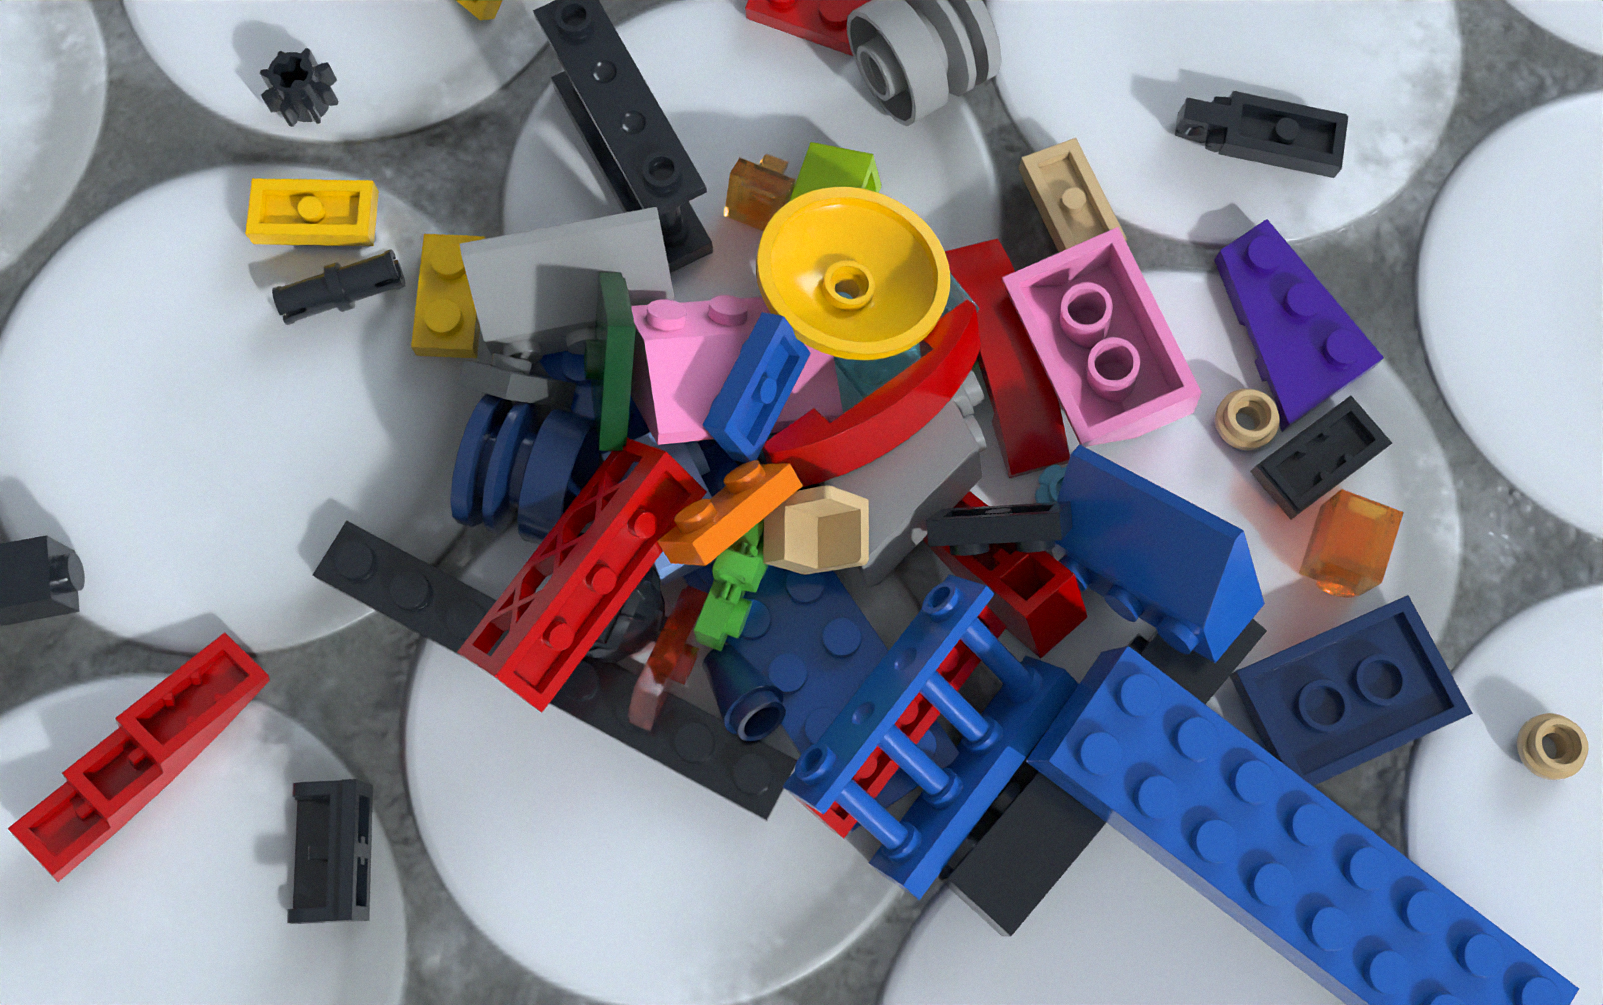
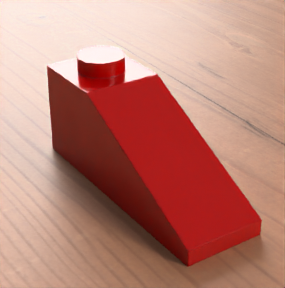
[922,491,1088,659]

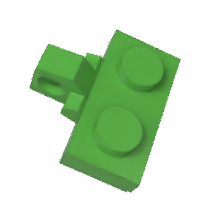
[694,518,769,651]

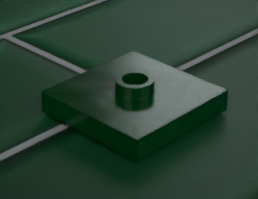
[584,272,636,451]

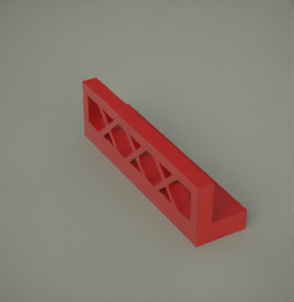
[457,438,707,713]

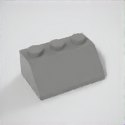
[460,207,675,364]

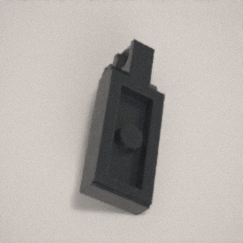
[1174,91,1348,178]

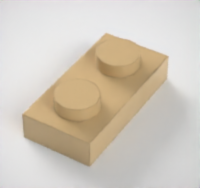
[1018,138,1127,252]

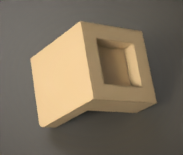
[763,486,869,575]

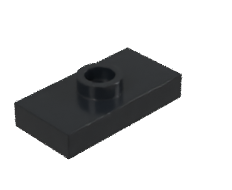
[1250,395,1392,520]

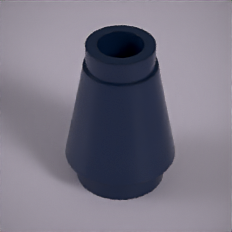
[702,644,786,741]

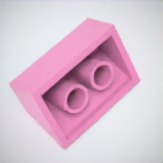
[1002,227,1202,447]
[630,295,843,445]

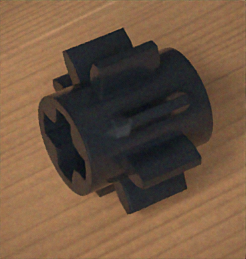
[259,48,339,127]

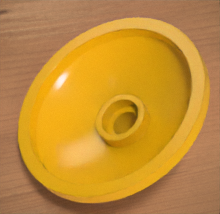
[756,187,950,360]

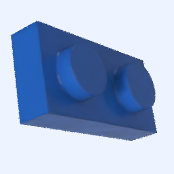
[702,312,811,463]

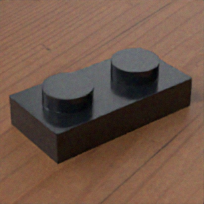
[926,501,1073,556]

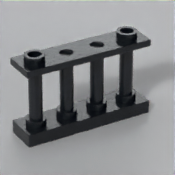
[533,0,713,273]

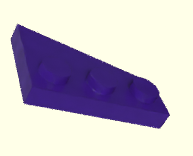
[1214,219,1384,432]

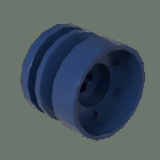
[450,393,600,545]

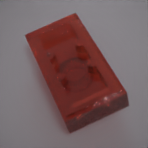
[627,585,708,731]

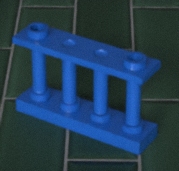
[782,574,1079,900]

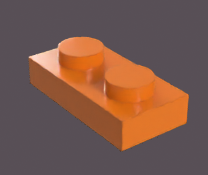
[657,460,802,566]

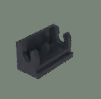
[287,779,373,924]

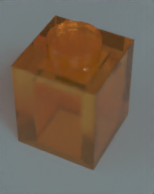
[1299,489,1404,598]

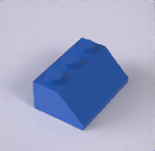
[1051,444,1265,663]

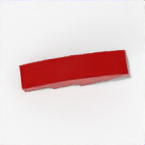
[8,632,270,882]

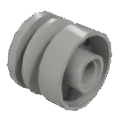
[846,0,1002,126]

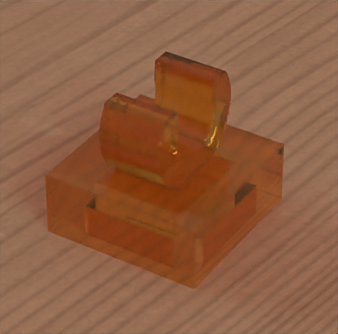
[724,153,796,232]

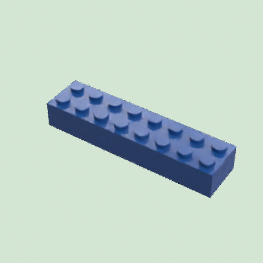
[1026,646,1579,1005]

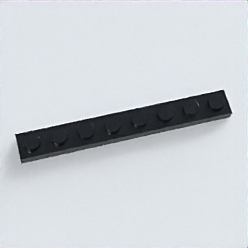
[312,520,797,822]

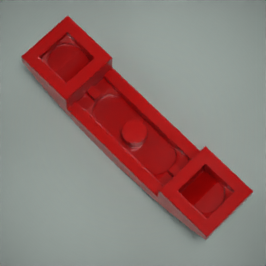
[945,238,1070,479]
[762,299,981,487]

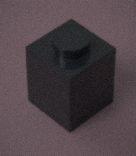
[0,535,85,626]

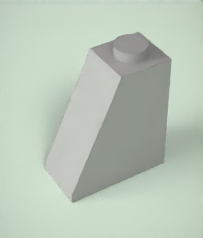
[818,398,987,588]

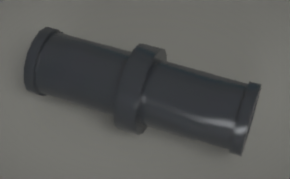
[272,249,405,325]

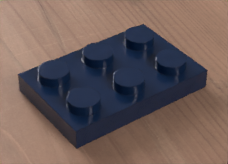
[1230,595,1473,786]

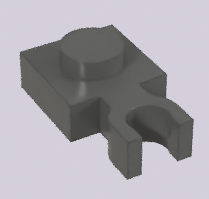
[458,353,576,408]

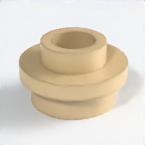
[1215,389,1279,451]
[1517,713,1589,780]

